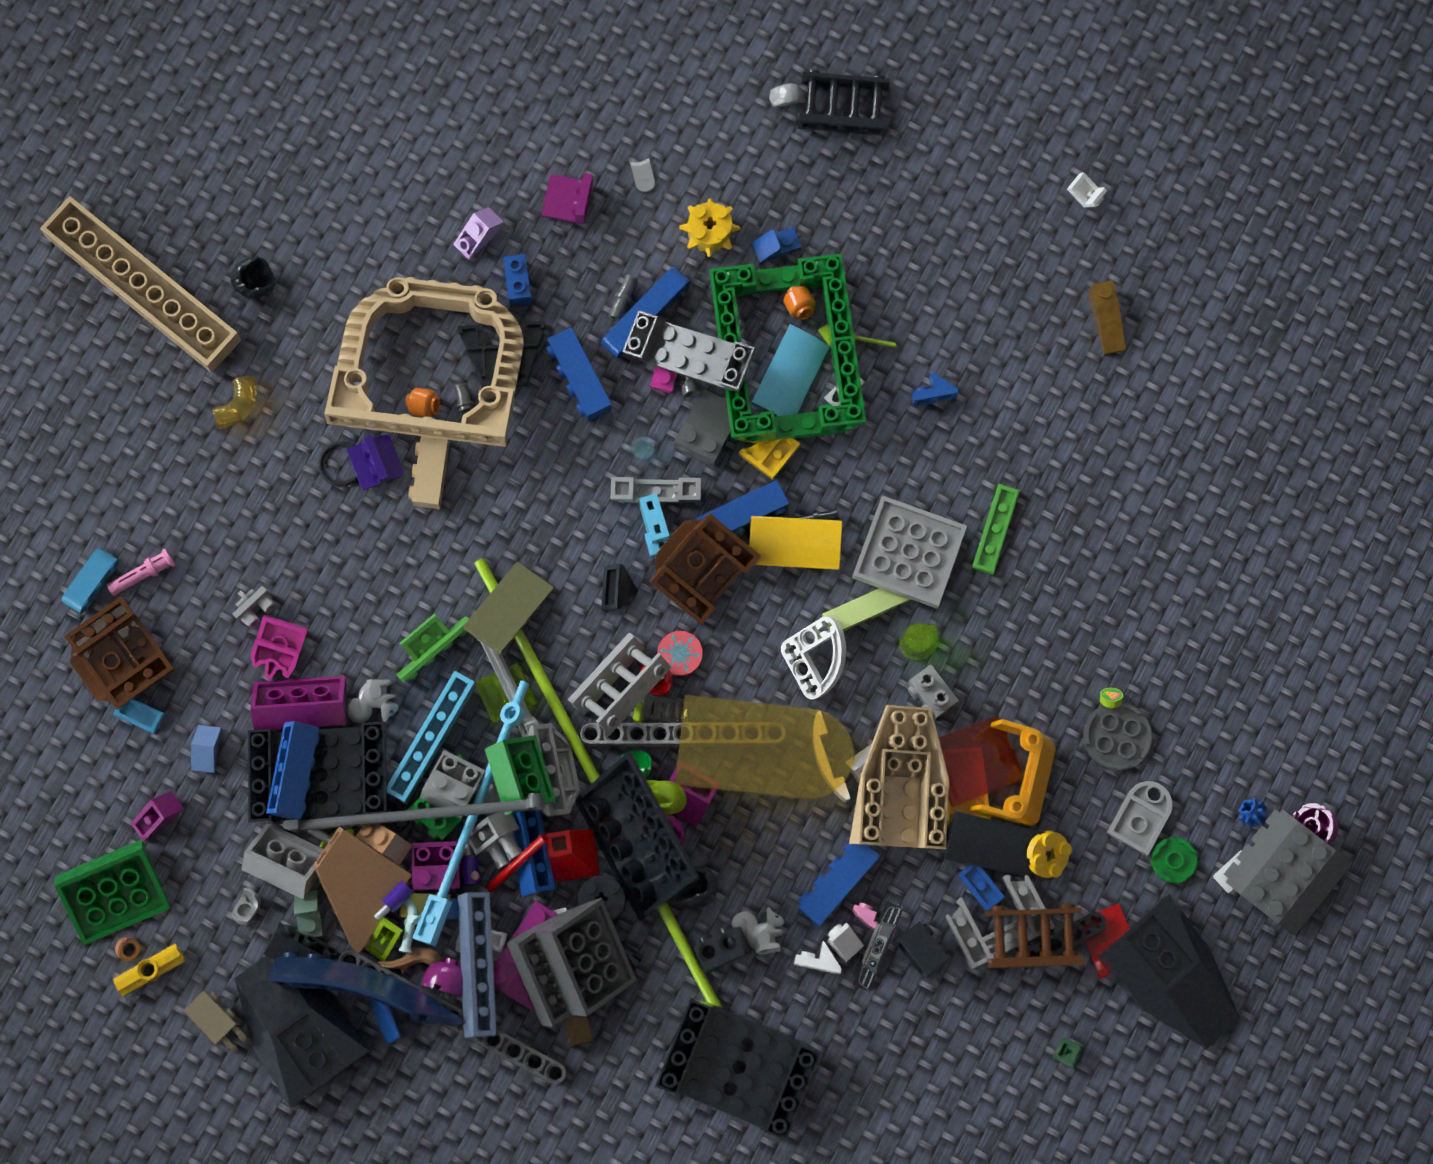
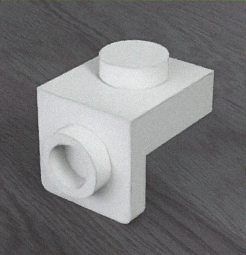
[1067,173,1107,207]

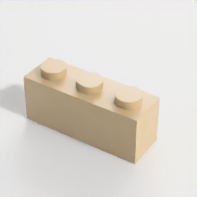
[409,436,450,509]

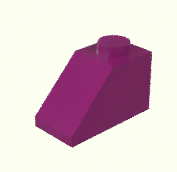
[131,791,184,841]

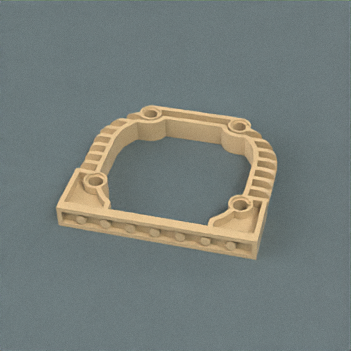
[325,277,523,447]

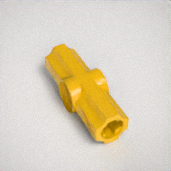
[113,944,186,997]

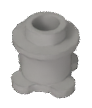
[475,780,501,803]

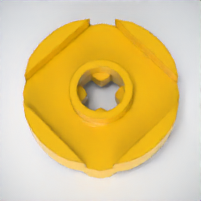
[1027,831,1072,878]

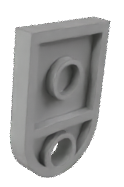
[1106,781,1172,856]

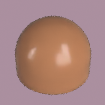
[115,937,140,961]

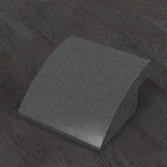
[507,898,637,1027]

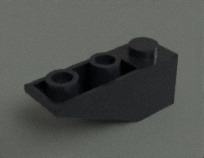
[263,923,341,961]

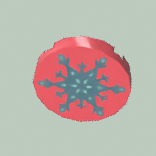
[658,631,703,676]

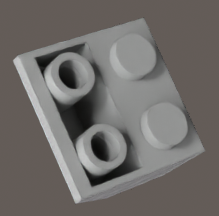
[420,750,485,819]

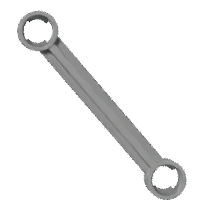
[474,636,539,737]

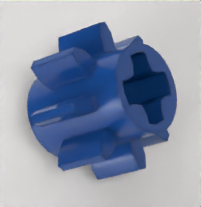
[1238,798,1268,828]

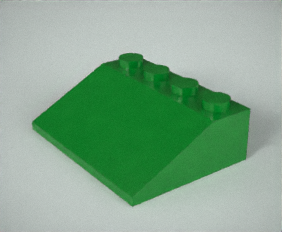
[54,839,171,946]

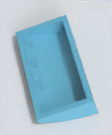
[751,324,830,416]

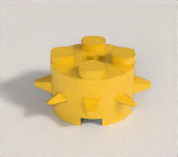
[680,198,740,257]

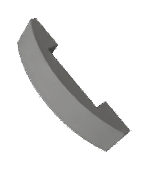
[610,477,701,504]

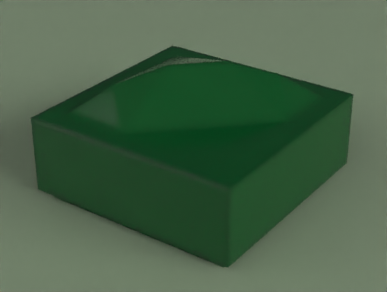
[1053,1037,1085,1069]

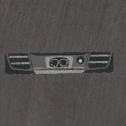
[853,901,903,991]

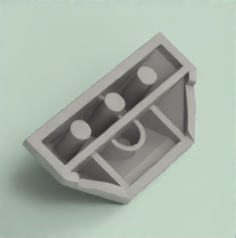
[528,723,580,817]

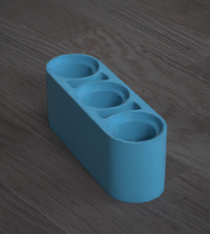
[62,547,119,614]

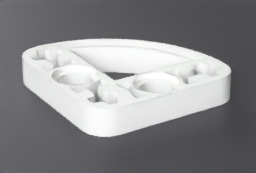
[781,616,846,699]

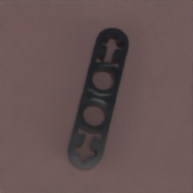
[1028,912,1106,968]

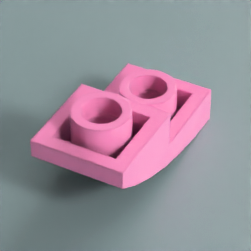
[852,903,896,939]

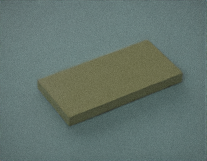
[463,562,554,654]

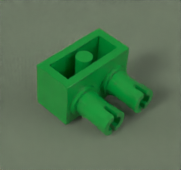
[408,797,463,842]

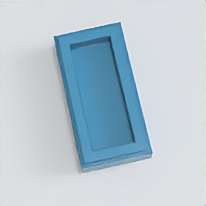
[113,699,166,734]

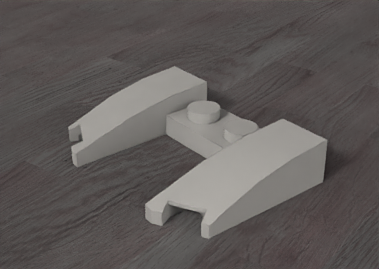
[945,875,1055,971]

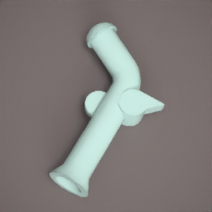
[399,896,420,953]

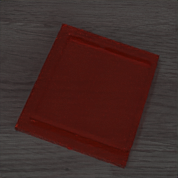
[939,715,1024,807]

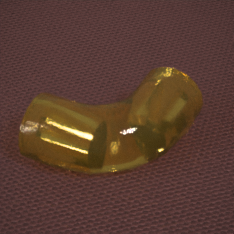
[213,376,256,429]

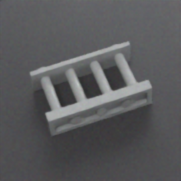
[568,633,671,735]

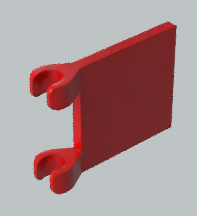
[1076,903,1129,978]

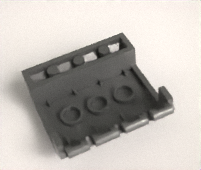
[1224,809,1353,935]

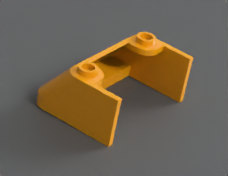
[970,719,1056,827]

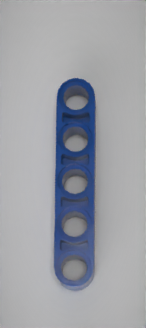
[601,266,691,358]

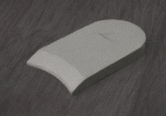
[630,158,655,193]

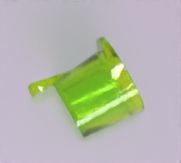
[899,623,939,660]

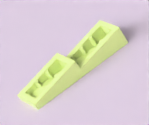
[822,588,911,632]

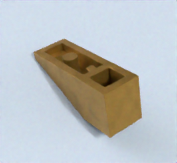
[1088,280,1126,355]

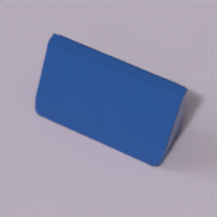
[370,1000,403,1044]

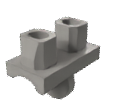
[233,586,276,629]

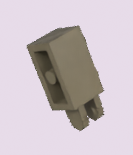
[183,991,249,1053]

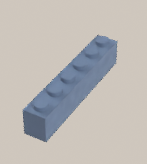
[458,892,496,1038]

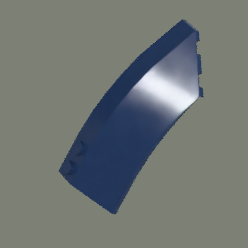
[268,952,464,1026]

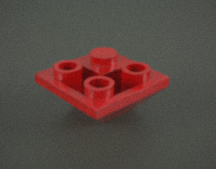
[546,829,600,883]

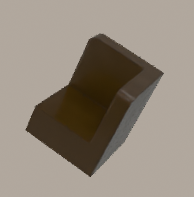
[564,1015,594,1047]

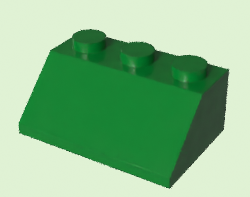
[485,735,556,815]

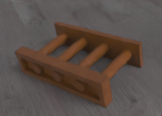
[985,903,1085,968]

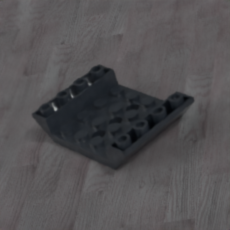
[248,722,387,825]
[655,998,822,1141]

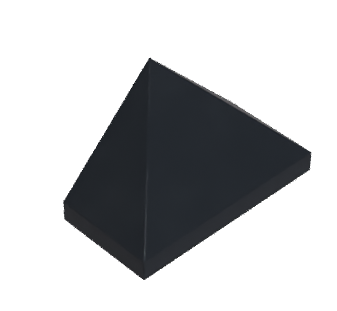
[601,564,638,611]

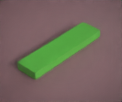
[971,484,1020,575]

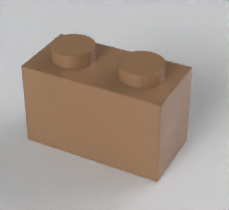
[356,824,412,865]

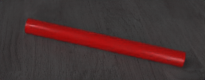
[486,834,549,892]

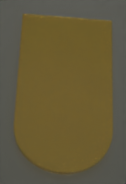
[675,695,855,799]

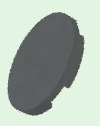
[1083,702,1153,771]

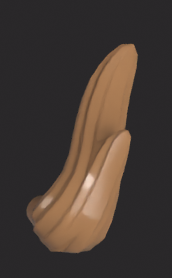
[378,947,441,974]

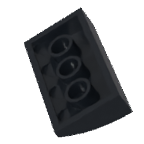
[943,811,1044,879]

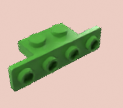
[397,614,469,682]

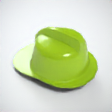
[647,780,686,815]

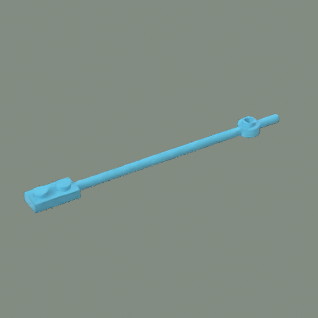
[413,681,529,946]

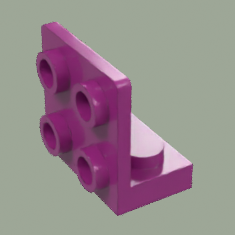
[541,173,593,225]

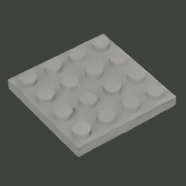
[852,495,967,609]

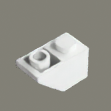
[827,923,864,963]

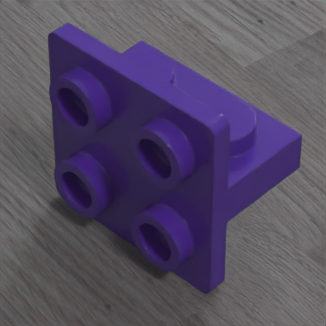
[347,434,404,490]

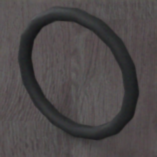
[318,441,357,487]

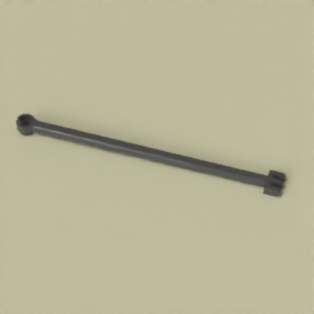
[283,793,545,833]

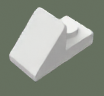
[794,941,841,975]

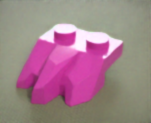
[250,615,308,680]

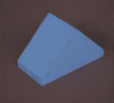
[191,725,222,773]

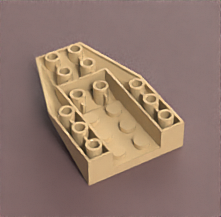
[849,705,949,849]

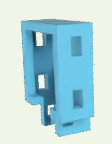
[639,493,670,560]

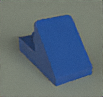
[752,227,801,264]
[911,372,958,406]

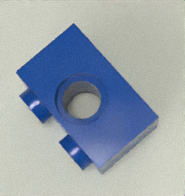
[503,254,532,307]

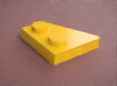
[739,438,800,480]

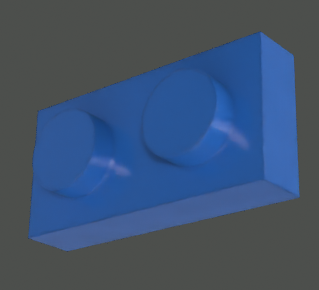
[957,865,1004,911]

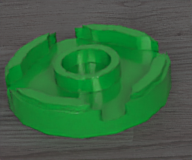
[1151,837,1198,884]

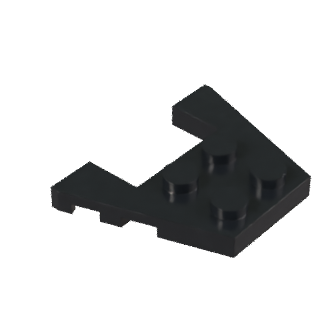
[458,321,545,388]

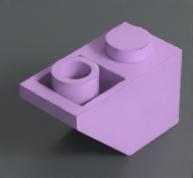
[454,207,504,259]

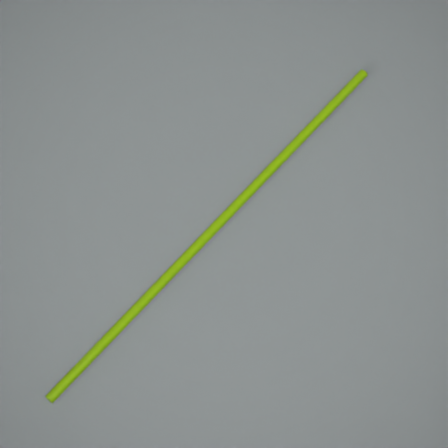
[474,558,742,1044]

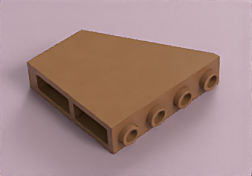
[313,827,412,953]

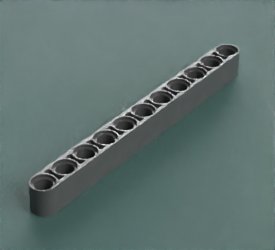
[339,951,567,1084]

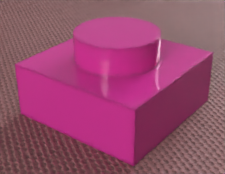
[650,366,677,394]

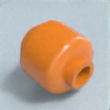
[783,286,816,320]
[405,387,440,418]

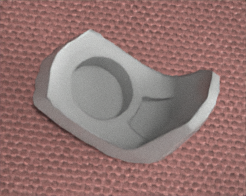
[769,84,807,107]
[231,888,261,925]

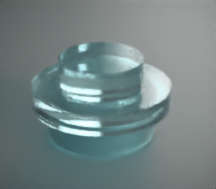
[632,437,654,460]

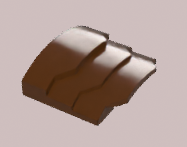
[650,513,761,625]
[64,596,176,710]

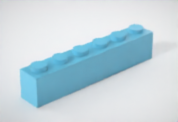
[387,671,477,805]

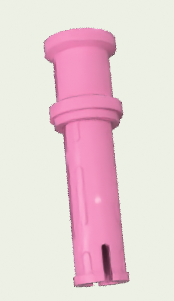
[107,548,176,596]

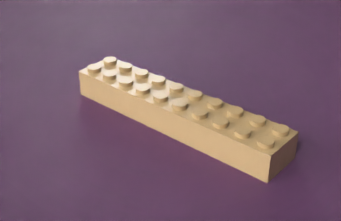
[40,196,241,373]

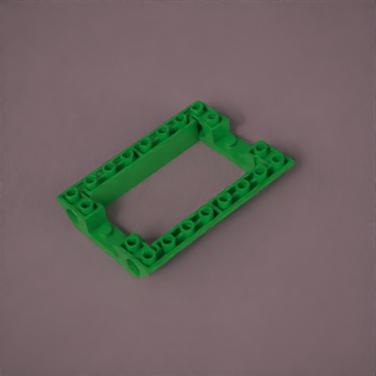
[709,254,866,443]

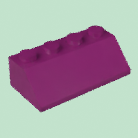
[250,676,347,730]

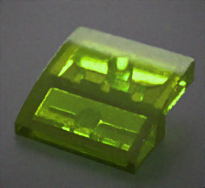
[475,663,538,723]

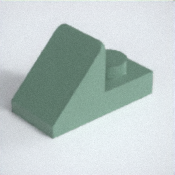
[294,890,324,938]

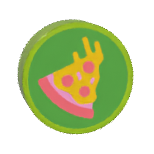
[1100,688,1123,708]

